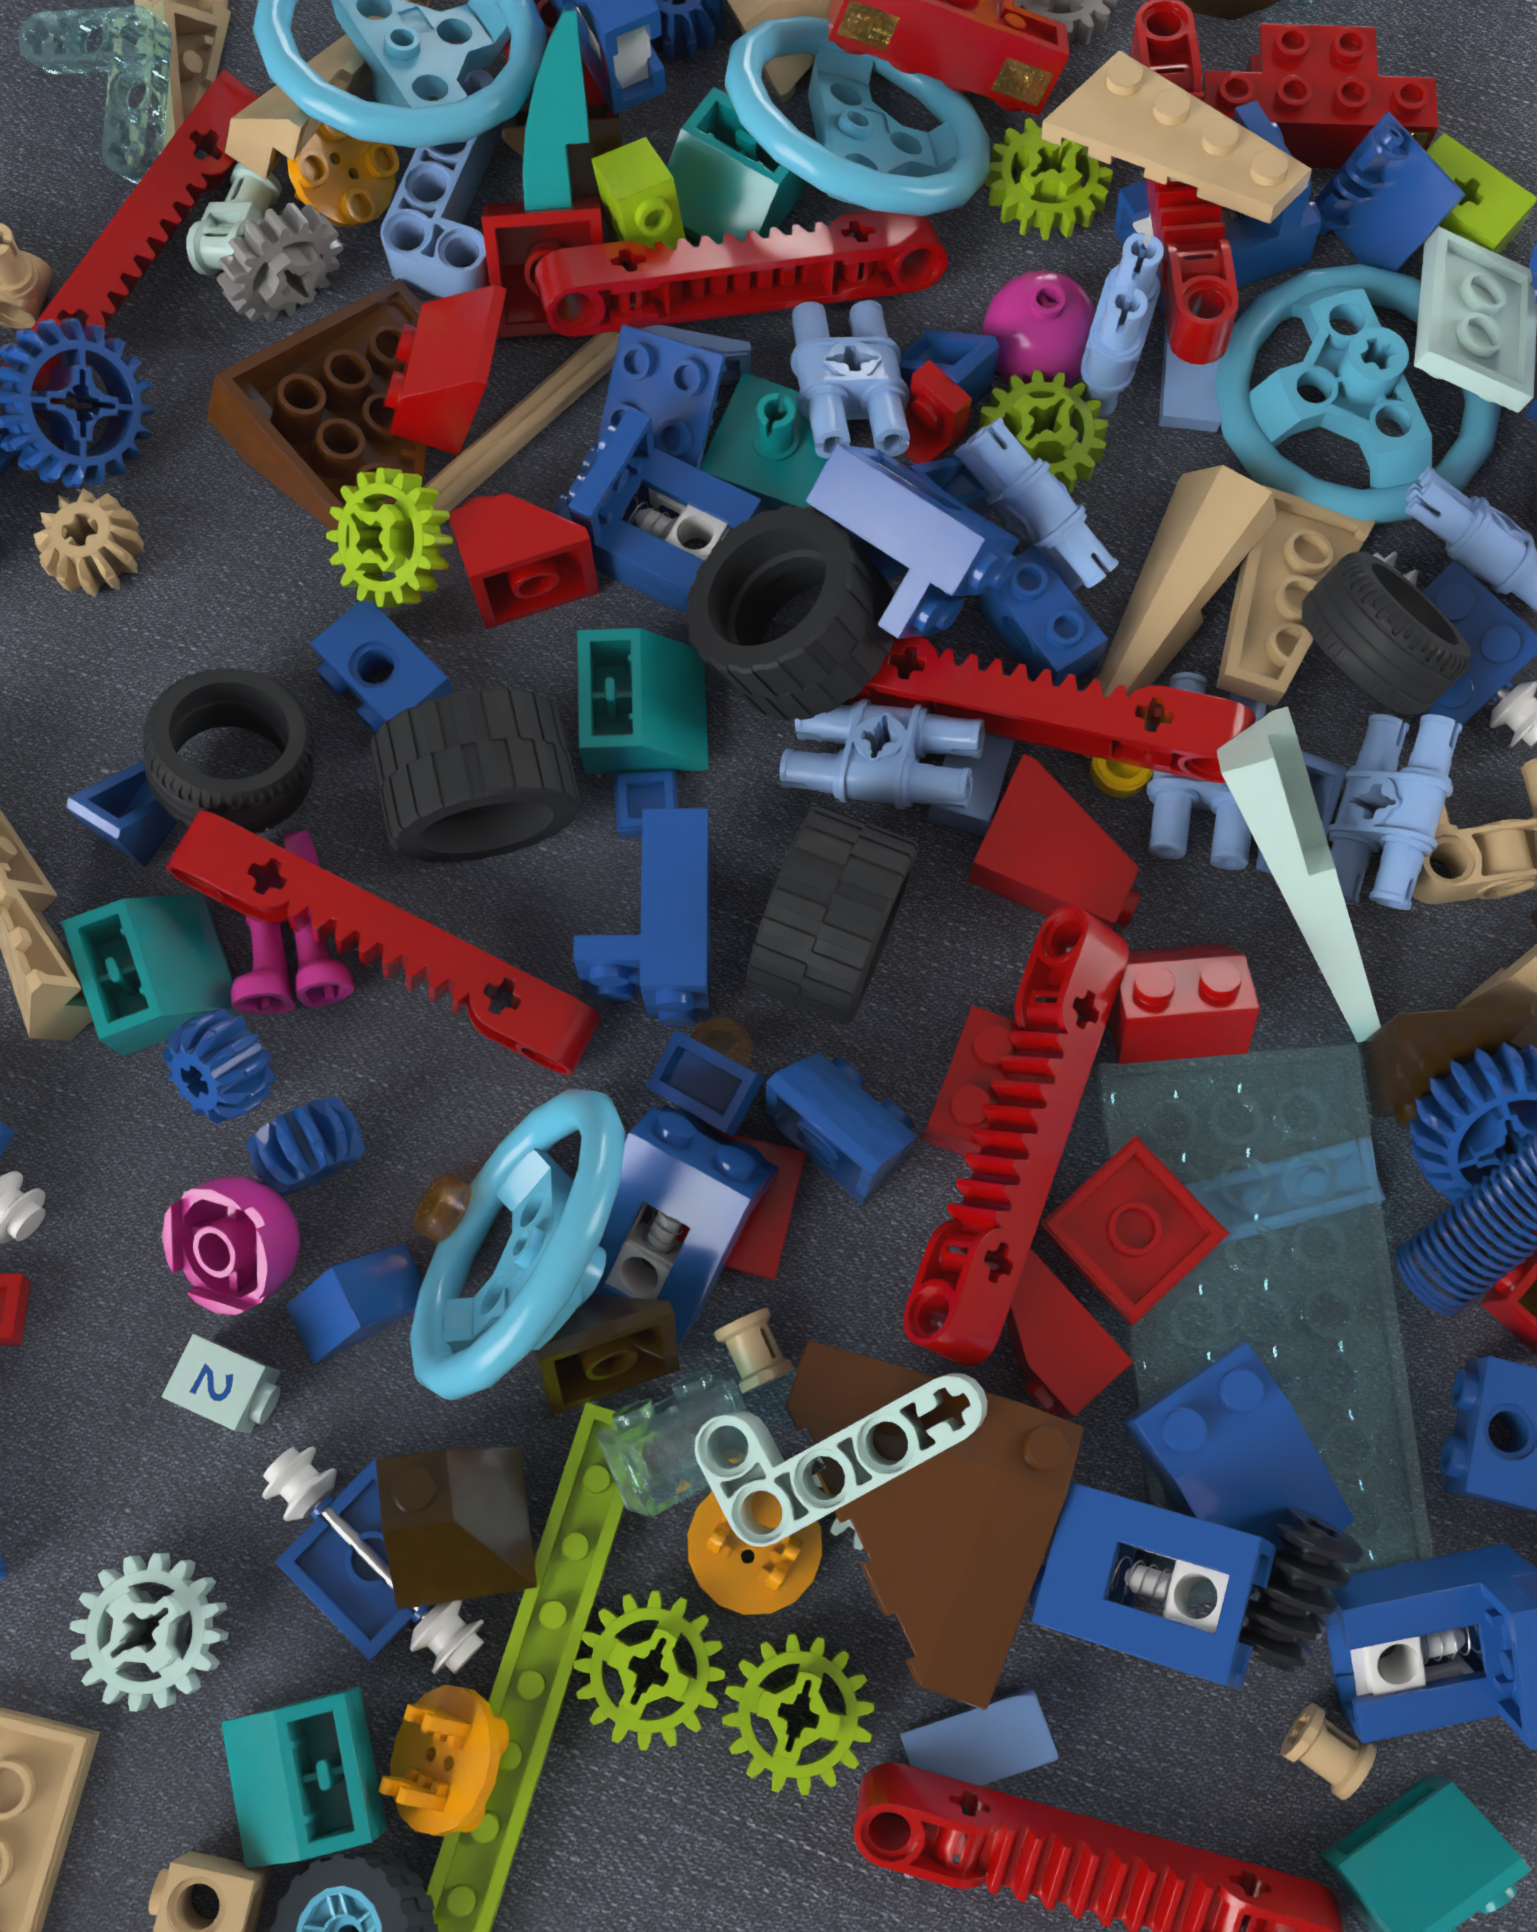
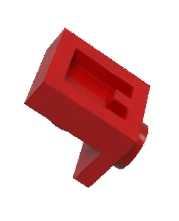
[904,360,972,464]

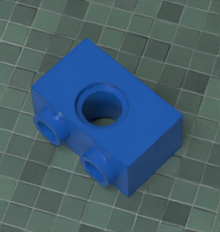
[977,545,1108,687]
[310,601,454,734]
[1440,1356,1537,1513]

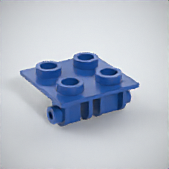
[1313,112,1465,272]
[596,324,727,469]

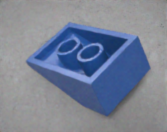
[766,1052,918,1206]
[1120,1342,1355,1597]

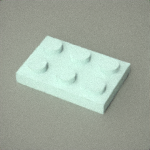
[1414,226,1537,413]

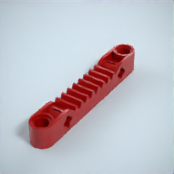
[1131,0,1239,365]
[0,69,259,421]
[534,210,948,337]
[843,636,1256,783]
[165,810,602,1076]
[903,905,1129,1367]
[854,1762,1348,1932]

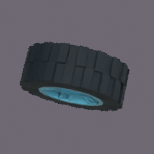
[270,1851,438,1932]

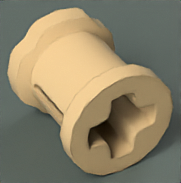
[714,1307,794,1394]
[1280,1703,1377,1800]

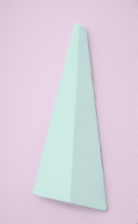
[1217,706,1381,1043]

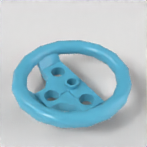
[253,0,547,148]
[724,15,990,216]
[1214,264,1502,524]
[410,1089,626,1400]

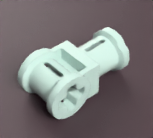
[186,163,282,275]

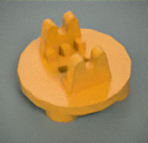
[287,123,400,228]
[687,1490,822,1615]
[378,1685,509,1837]

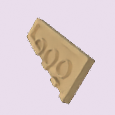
[1041,50,1312,224]
[1216,485,1376,707]

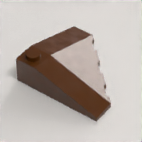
[207,278,427,530]
[785,1340,1085,1710]

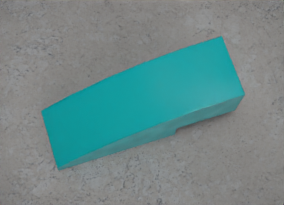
[522,5,590,211]

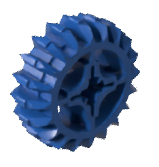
[0,318,156,488]
[1408,1042,1537,1213]

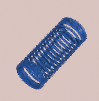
[1395,1133,1537,1317]

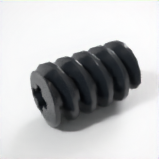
[1238,1507,1363,1672]

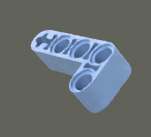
[380,69,503,298]

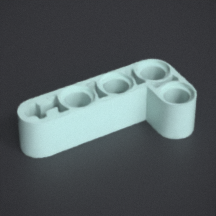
[695,1373,988,1547]

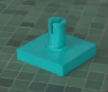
[700,372,852,510]

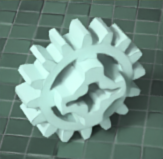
[70,1553,229,1712]

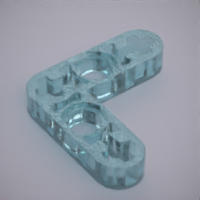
[18,5,172,183]

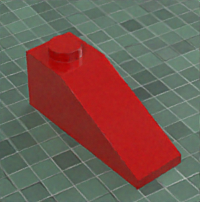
[989,1248,1133,1420]

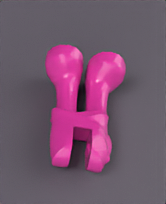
[230,830,354,1015]

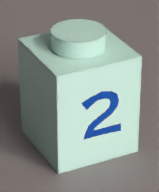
[161,1334,281,1433]

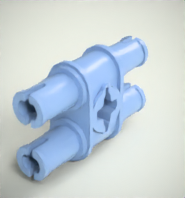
[1080,233,1164,418]
[790,300,910,459]
[953,417,1119,592]
[1403,466,1537,611]
[1147,672,1266,870]
[779,698,985,810]
[1328,714,1462,910]

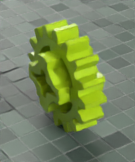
[985,118,1113,240]
[978,369,1108,494]
[326,468,453,607]
[574,1590,726,1751]
[722,1632,874,1796]

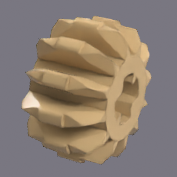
[33,488,145,598]

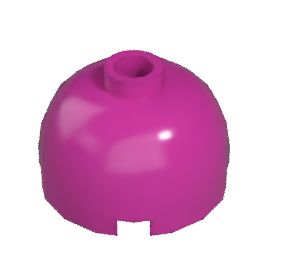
[981,270,1096,388]
[162,1176,301,1315]

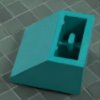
[667,87,810,244]
[577,628,709,775]
[61,894,240,1057]
[221,1686,387,1868]
[1319,1773,1531,1932]

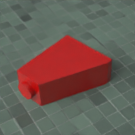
[967,753,1142,929]

